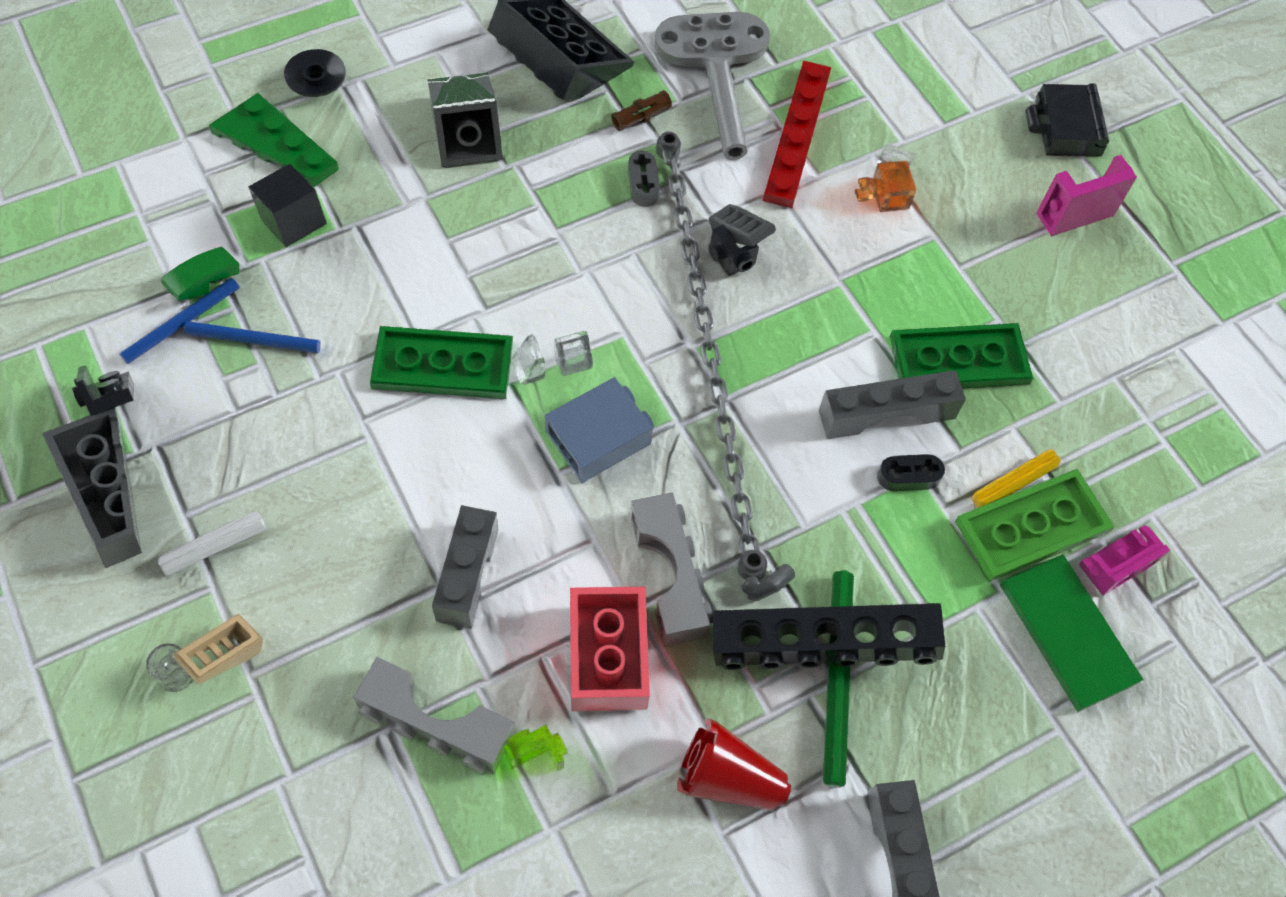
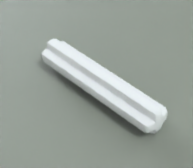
[157,511,266,575]

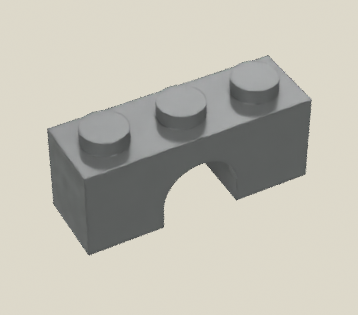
[432,505,499,629]

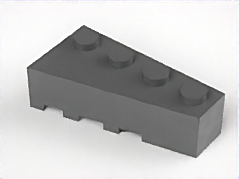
[42,407,142,568]

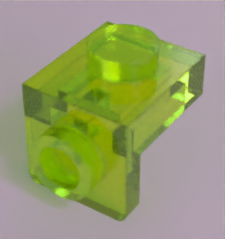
[504,725,568,771]

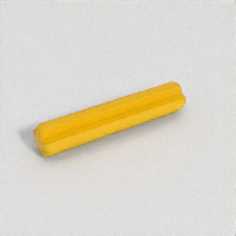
[972,449,1061,508]

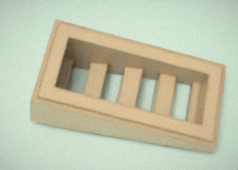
[174,613,263,685]

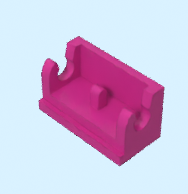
[1078,525,1170,596]

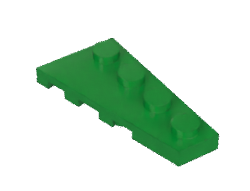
[209,93,339,187]

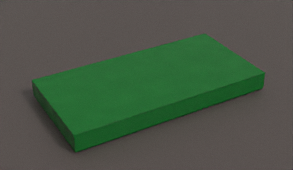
[890,323,1033,389]
[370,326,513,399]
[1000,554,1144,713]

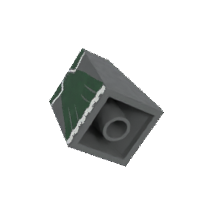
[427,72,503,167]

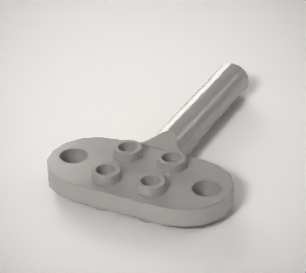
[654,12,770,160]

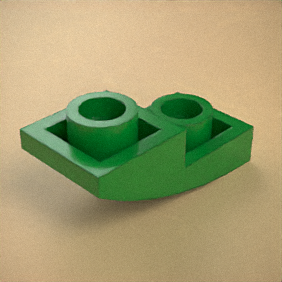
[161,246,240,301]

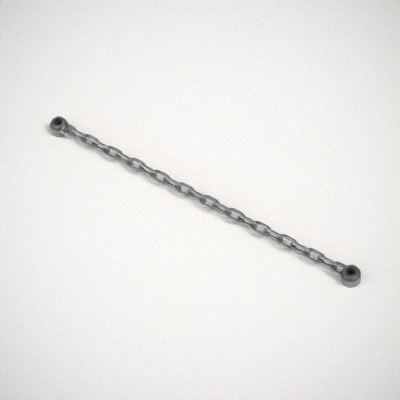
[656,131,767,580]

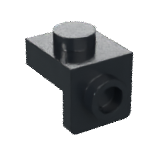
[708,225,759,276]

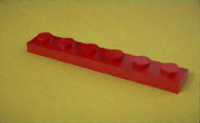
[763,60,832,208]

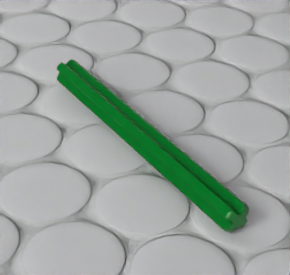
[823,570,854,788]

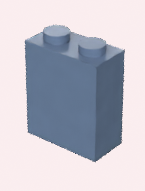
[545,377,654,483]

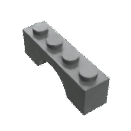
[819,370,966,439]
[867,780,940,897]

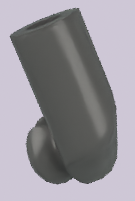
[741,564,795,601]

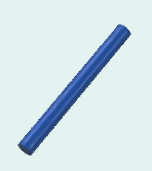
[119,277,240,364]
[184,321,321,353]

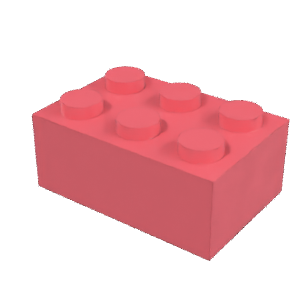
[570,586,650,711]

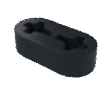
[877,454,945,491]

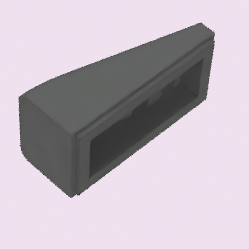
[709,204,776,246]

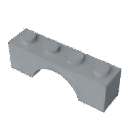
[630,492,713,647]
[353,657,516,774]

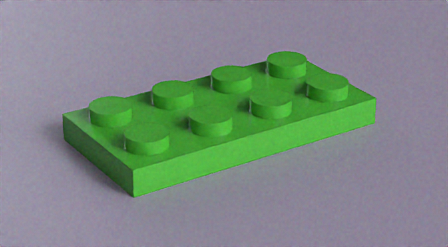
[955,469,1114,582]

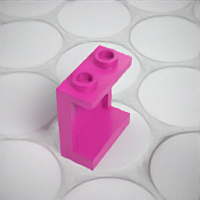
[1036,155,1137,237]

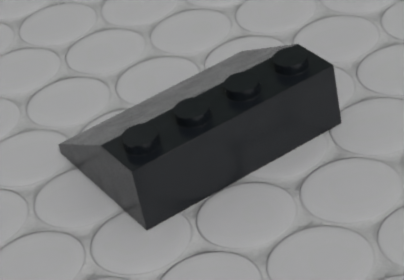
[487,0,635,100]

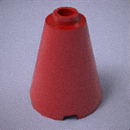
[677,718,791,811]

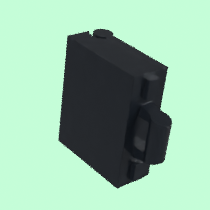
[1025,83,1110,157]

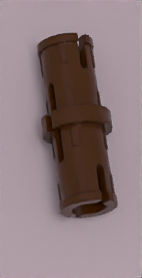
[611,90,672,132]

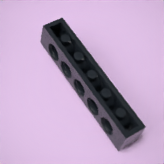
[713,603,946,670]

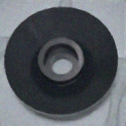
[284,49,346,97]

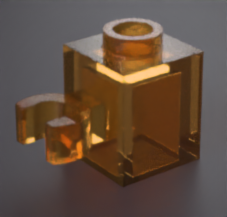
[854,161,916,212]

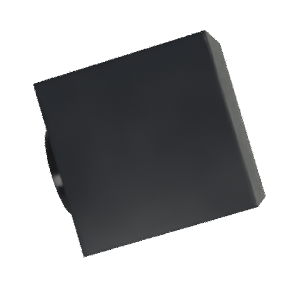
[248,164,327,247]

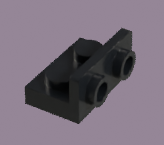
[72,365,134,415]

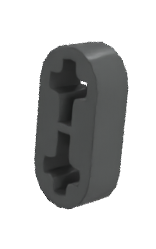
[628,151,660,207]

